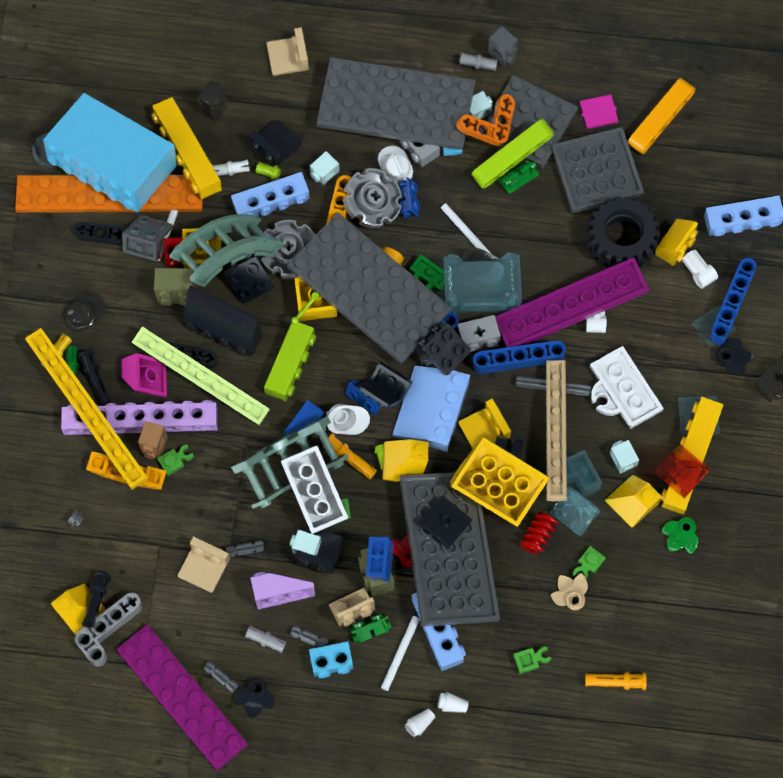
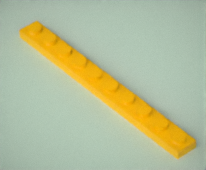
[25,328,148,490]

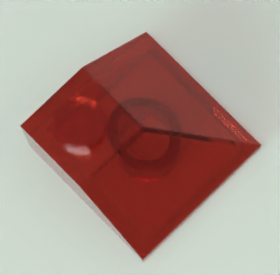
[655,444,710,499]

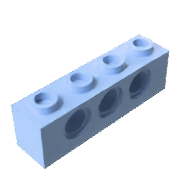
[231,172,310,216]
[704,196,783,236]
[411,593,466,671]

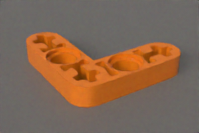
[456,94,515,146]

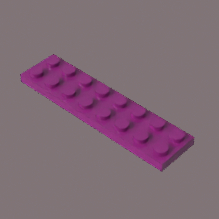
[495,258,650,347]
[116,625,248,771]

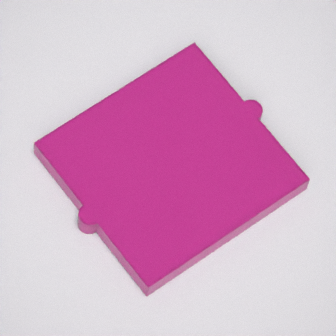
[580,95,618,129]

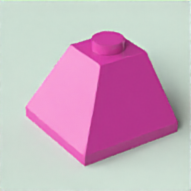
[122,353,167,398]

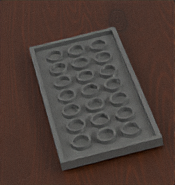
[316,57,476,150]
[287,213,452,365]
[399,472,500,627]

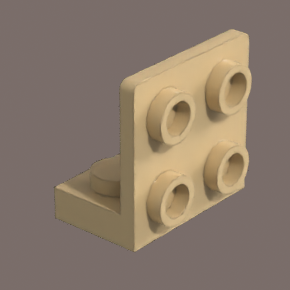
[267,28,309,76]
[178,537,230,593]
[329,588,375,627]

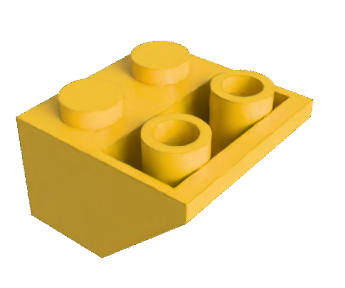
[655,219,698,266]

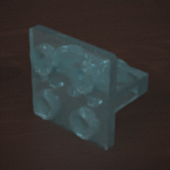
[551,486,601,536]

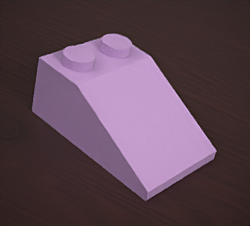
[251,572,315,610]

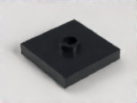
[418,495,473,549]

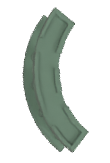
[169,214,284,287]
[231,416,349,509]

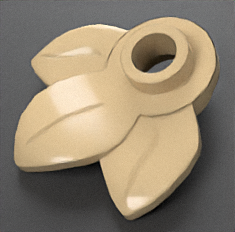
[551,574,588,610]

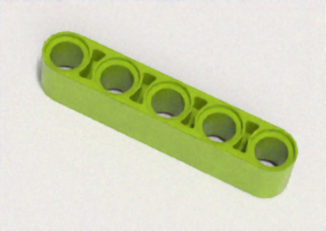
[471,119,555,189]

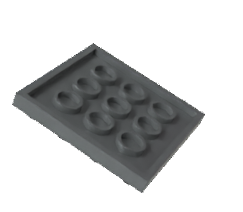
[482,75,578,169]
[551,127,644,213]

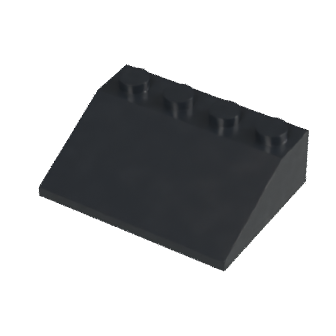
[183,285,262,357]

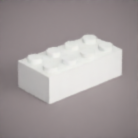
[281,446,348,534]

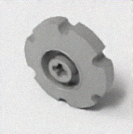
[343,168,402,228]
[261,220,315,279]

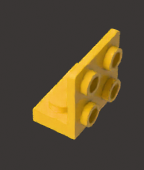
[459,399,511,449]

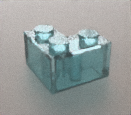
[566,450,603,498]

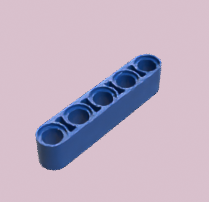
[710,258,756,345]
[473,341,566,374]

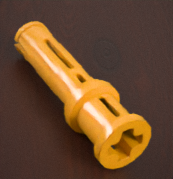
[323,433,377,480]
[585,672,646,690]

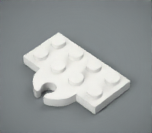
[590,346,664,429]

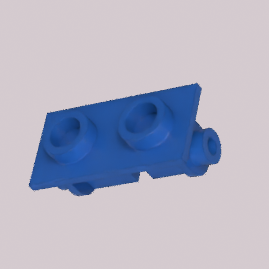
[398,177,420,218]
[345,380,381,416]

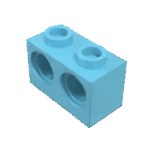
[309,642,353,678]

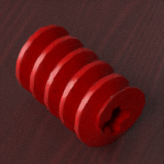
[520,511,559,555]

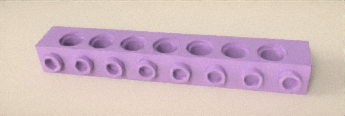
[61,400,218,435]

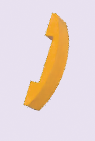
[86,451,167,490]

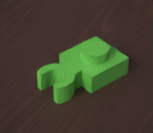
[157,445,194,476]
[573,546,606,580]
[513,647,551,674]

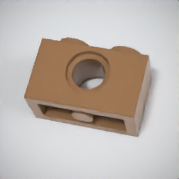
[138,421,168,459]

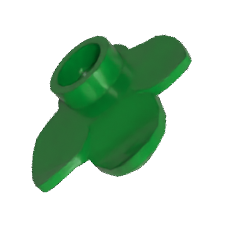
[662,517,698,554]

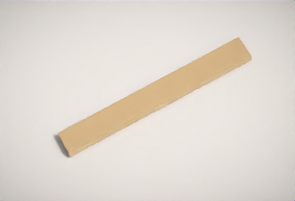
[546,360,567,501]

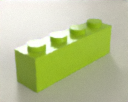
[264,322,316,401]

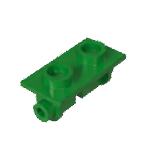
[498,160,539,194]
[349,613,392,643]

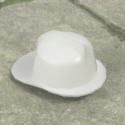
[378,146,413,185]
[326,404,370,435]

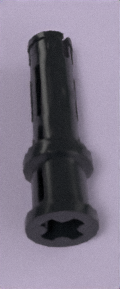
[77,350,112,406]
[82,571,111,628]

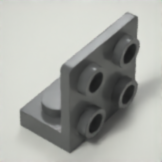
[123,215,173,262]

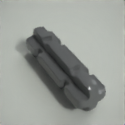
[226,540,264,557]
[291,626,329,648]
[204,661,238,693]

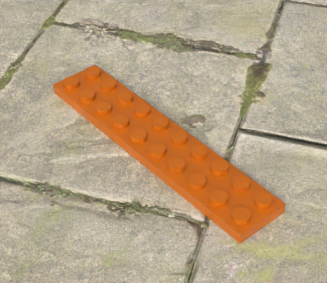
[16,175,203,213]

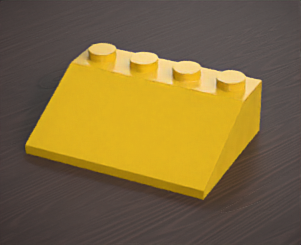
[450,437,549,527]

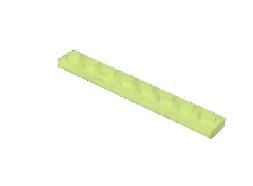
[132,327,270,426]

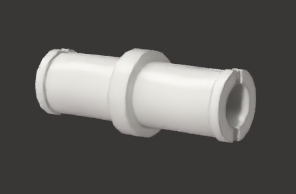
[212,160,250,176]

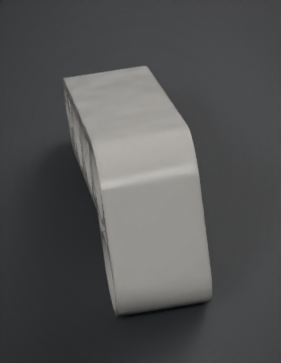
[75,593,142,667]

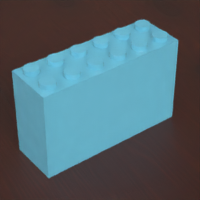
[43,93,177,213]

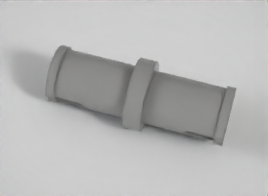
[459,53,497,71]
[245,625,287,653]

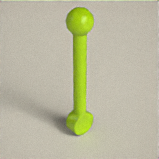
[292,292,319,324]

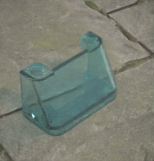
[444,253,522,313]

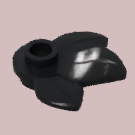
[715,338,753,375]
[234,678,274,718]

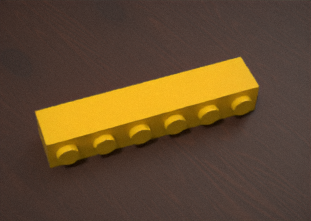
[151,97,222,199]
[661,397,724,515]

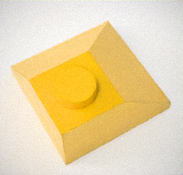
[382,439,429,482]
[605,475,662,528]
[51,583,106,635]

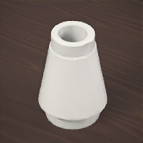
[438,692,468,713]
[405,709,435,737]

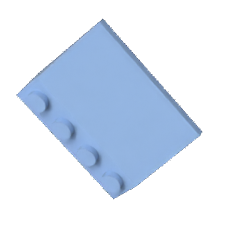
[392,366,470,452]

